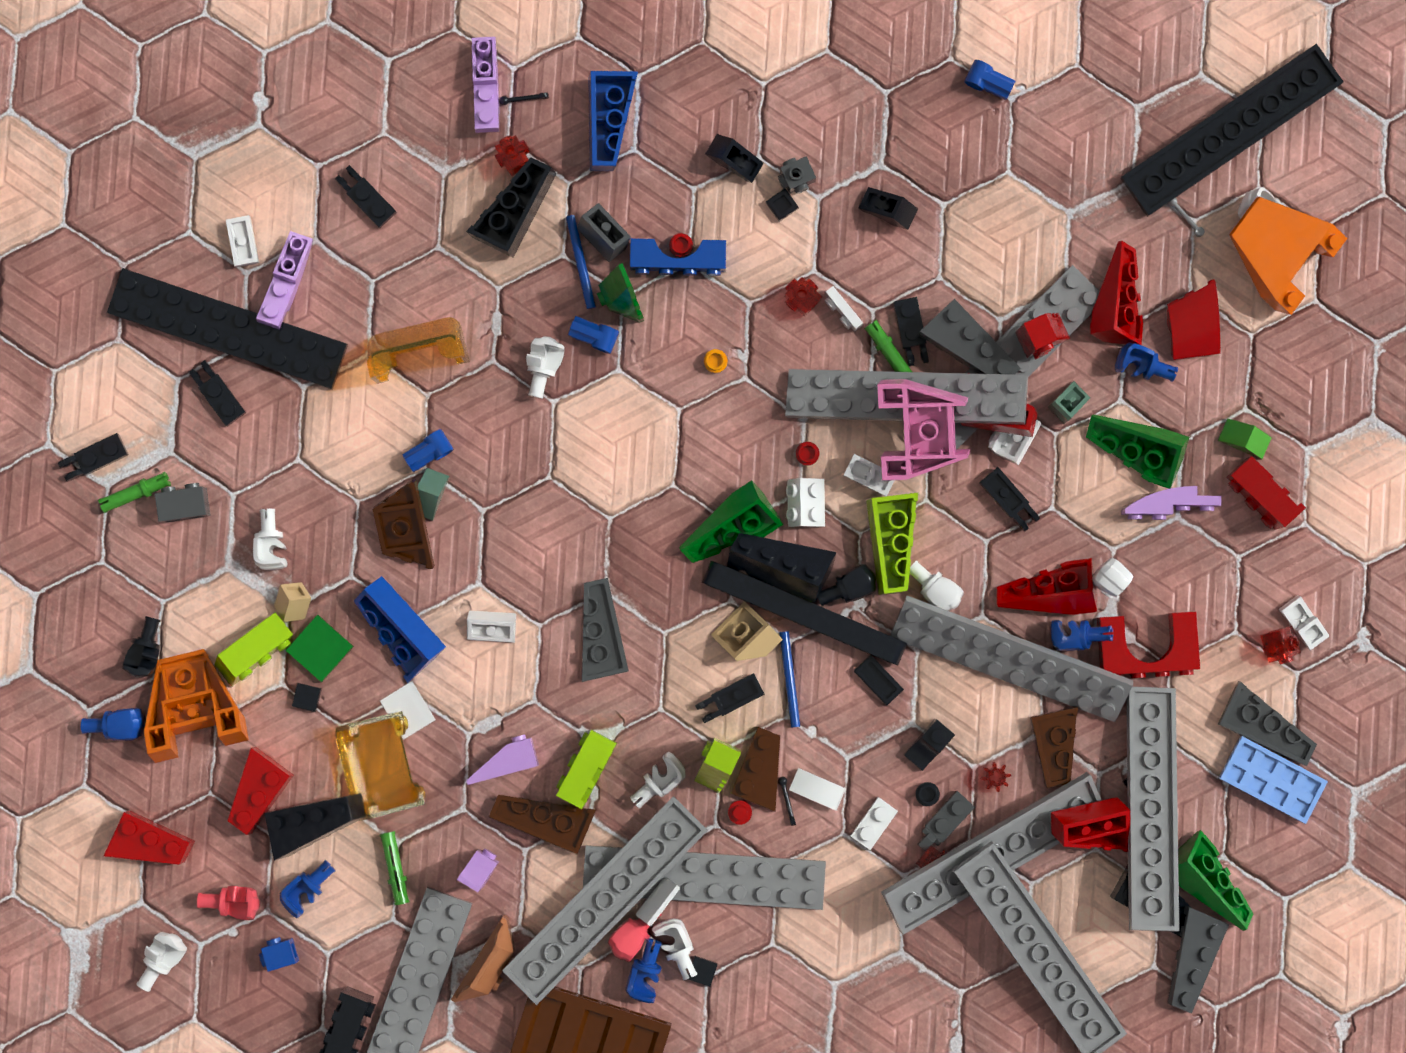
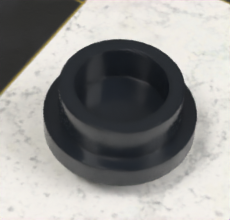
[915,782,940,806]

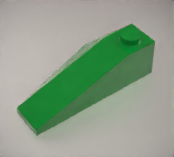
[596,263,644,323]
[1086,414,1190,489]
[679,480,783,563]
[1178,830,1253,931]

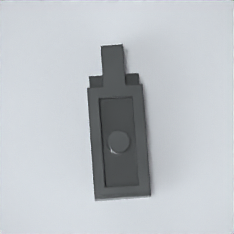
[918,791,975,851]

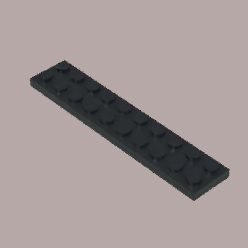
[1120,43,1344,217]
[107,268,348,390]

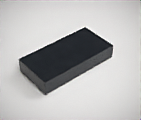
[854,655,904,706]

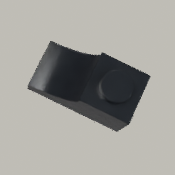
[705,134,764,183]
[858,187,918,230]
[904,719,955,771]

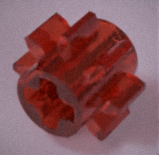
[980,762,1011,792]

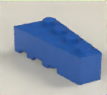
[588,71,638,171]

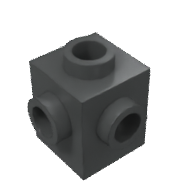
[778,156,816,194]

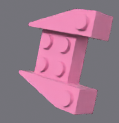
[877,379,970,480]

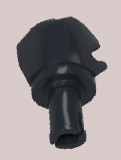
[818,564,876,606]
[122,616,160,678]

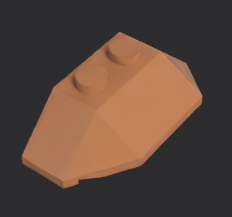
[451,915,516,1002]

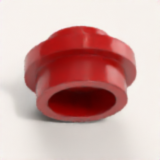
[669,233,693,257]
[796,442,820,466]
[728,800,752,825]

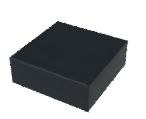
[766,188,799,222]
[292,683,322,712]
[688,955,718,987]

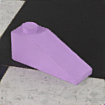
[466,734,539,785]
[457,848,499,892]

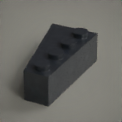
[466,157,557,258]
[727,533,837,603]
[264,793,366,861]
[319,986,376,1053]

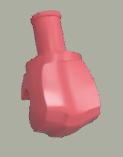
[197,886,260,920]
[608,914,662,963]

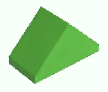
[1218,418,1272,460]

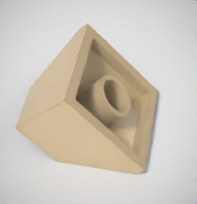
[711,601,783,661]

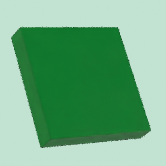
[286,615,354,682]

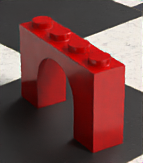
[1097,612,1200,678]

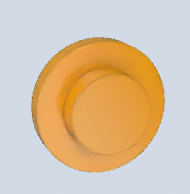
[704,349,727,373]

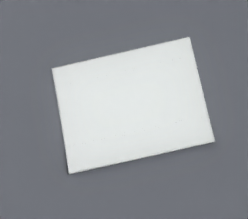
[380,681,436,740]

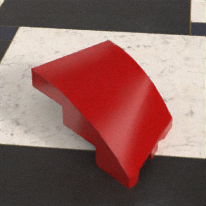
[1167,279,1221,360]

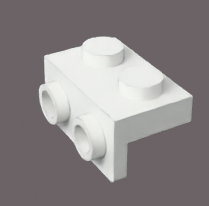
[988,420,1041,465]
[786,478,825,527]

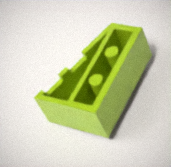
[214,612,293,687]
[556,730,617,809]

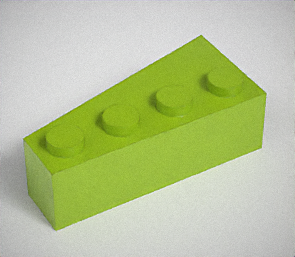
[866,492,919,595]
[694,738,741,793]

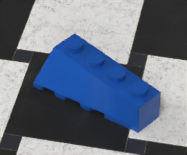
[354,576,446,683]

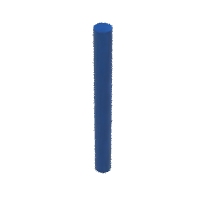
[566,215,596,309]
[779,631,800,728]

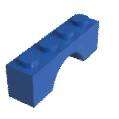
[630,238,726,276]

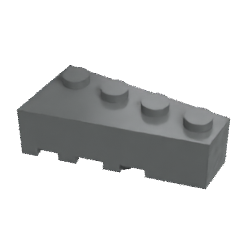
[918,299,1021,375]

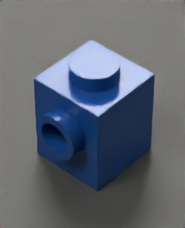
[259,937,299,972]

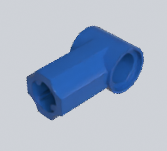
[964,60,1015,100]
[568,316,619,354]
[402,429,454,472]

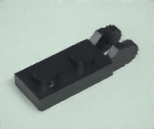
[335,165,397,228]
[893,297,929,366]
[189,360,246,427]
[58,433,129,482]
[979,467,1040,532]
[695,673,765,723]

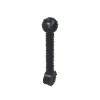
[499,93,549,105]
[778,776,796,826]

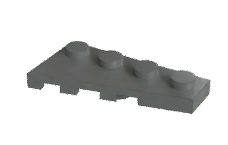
[582,578,629,682]
[1218,681,1317,766]
[1168,905,1229,1014]

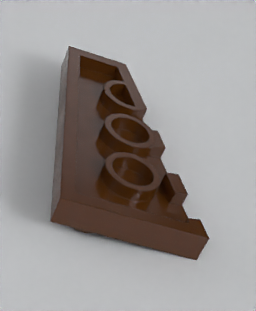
[489,795,596,855]

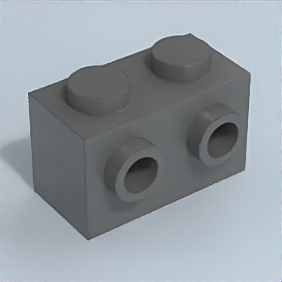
[577,203,631,262]
[155,483,211,523]

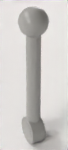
[1168,198,1205,237]

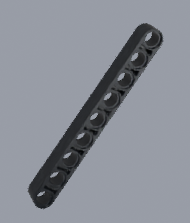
[701,561,907,666]

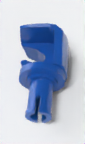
[1115,343,1178,382]
[1050,620,1113,651]
[81,708,146,741]
[280,860,336,918]
[626,938,662,1003]

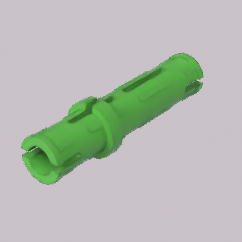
[864,320,912,372]
[98,472,171,513]
[380,831,410,905]

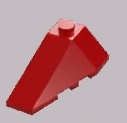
[1090,241,1143,345]
[997,558,1097,615]

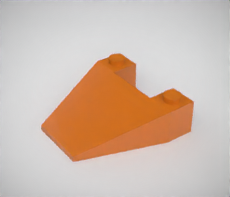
[1229,196,1347,315]
[144,649,249,763]

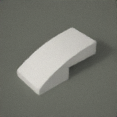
[1279,595,1329,650]
[789,768,846,811]

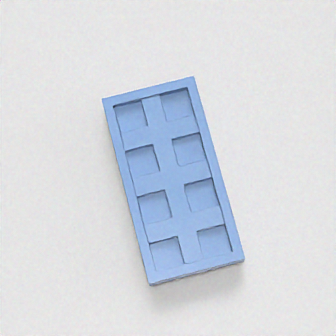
[1218,736,1328,824]

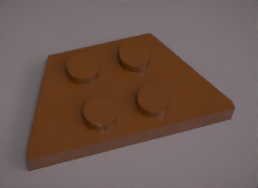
[372,479,435,569]

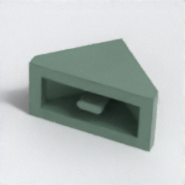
[1048,381,1090,424]
[418,468,450,521]

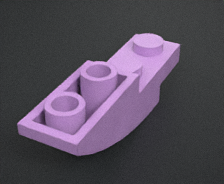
[472,37,500,133]
[256,231,313,329]
[1121,486,1221,520]

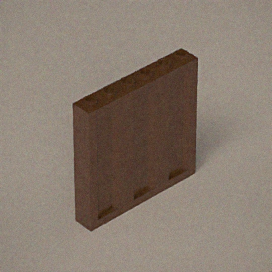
[510,986,672,1053]

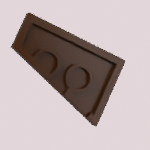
[1030,707,1078,788]
[731,727,780,812]

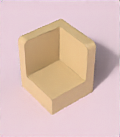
[274,582,311,622]

